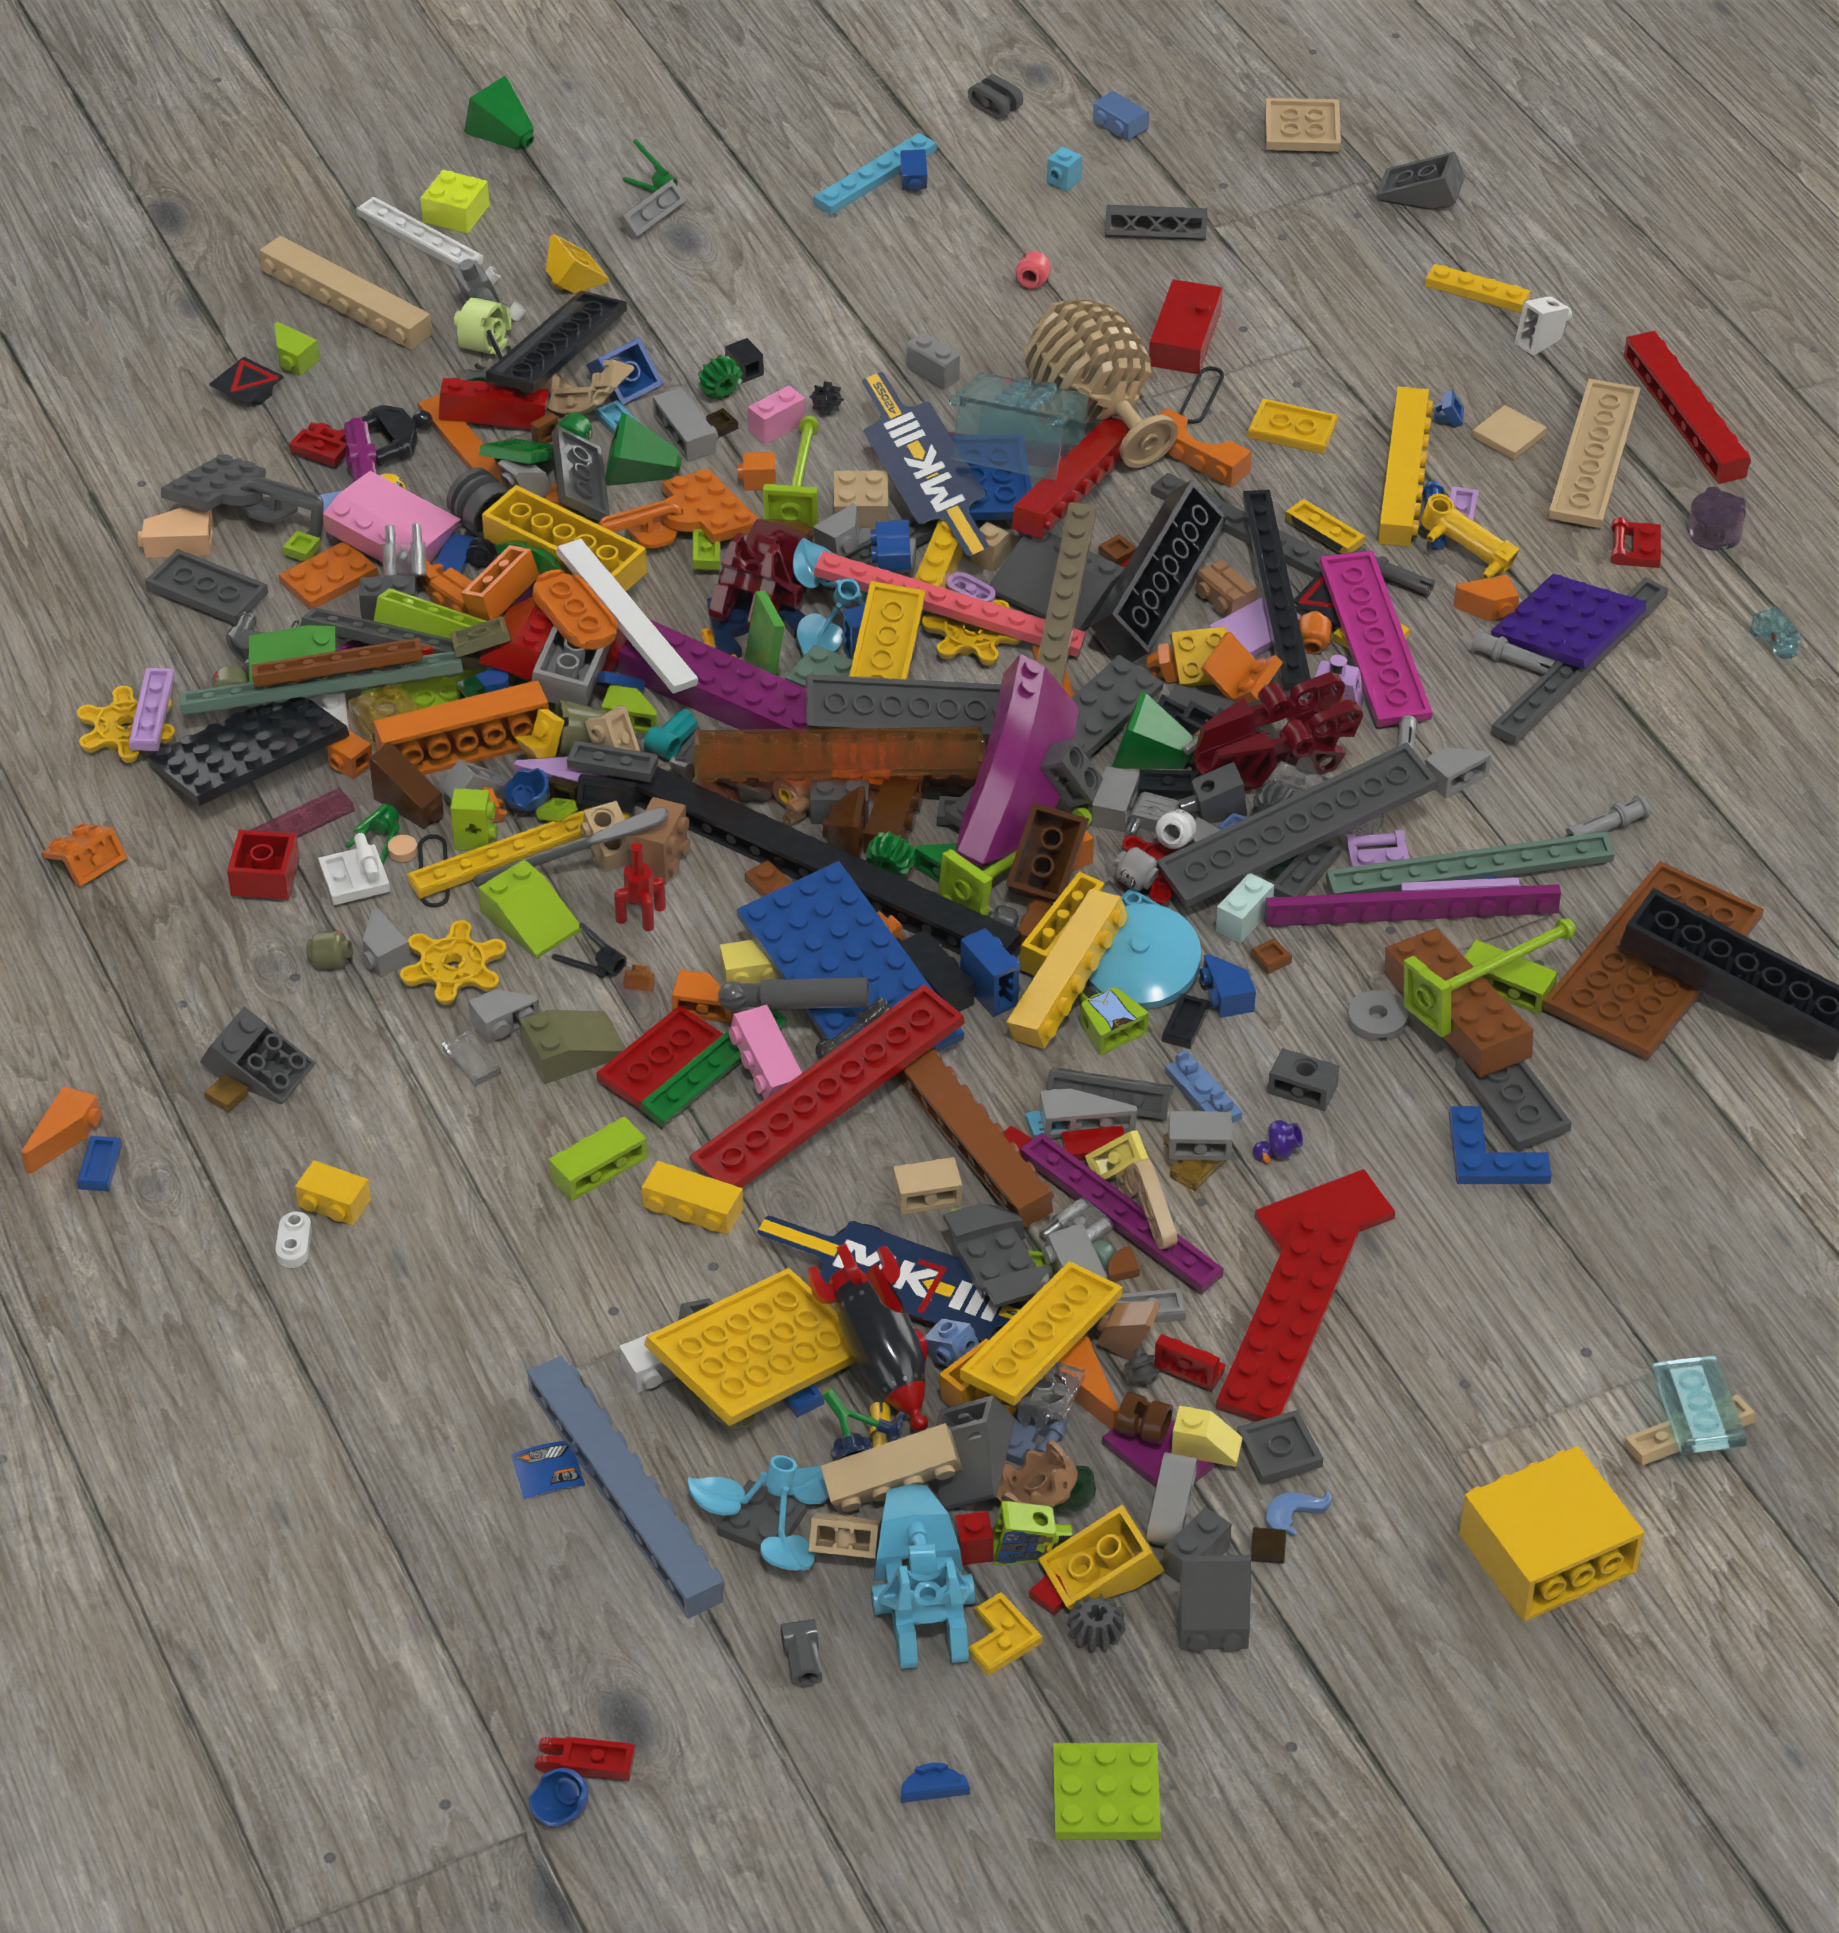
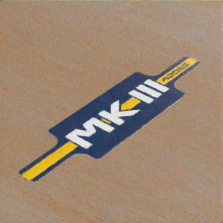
[862,372,988,556]
[757,1216,1024,1340]

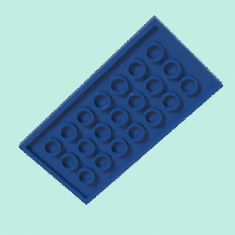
[737,861,964,1052]

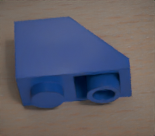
[1199,954,1256,1018]

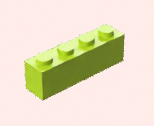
[374,588,486,639]

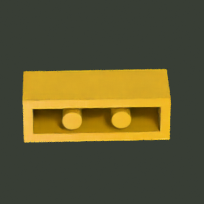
[641,1161,744,1235]

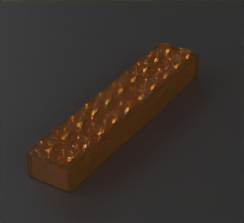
[694,726,985,783]

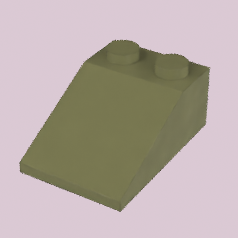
[519,1010,626,1084]

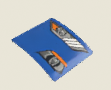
[511,1441,585,1500]

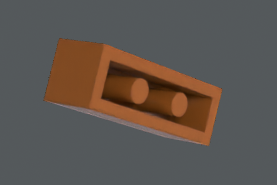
[1016,896,1053,945]

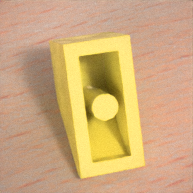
[1172,1405,1242,1467]

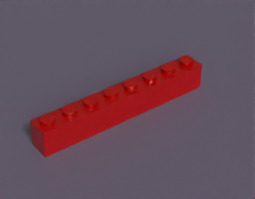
[1624,330,1751,484]
[1012,416,1130,539]

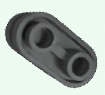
[968,74,1023,119]

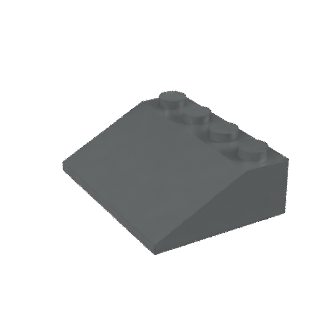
[989,532,1124,631]

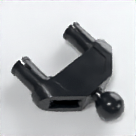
[360,405,433,467]

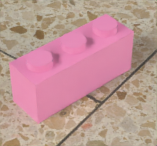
[729,1005,802,1100]

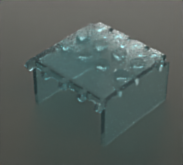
[949,372,1089,480]

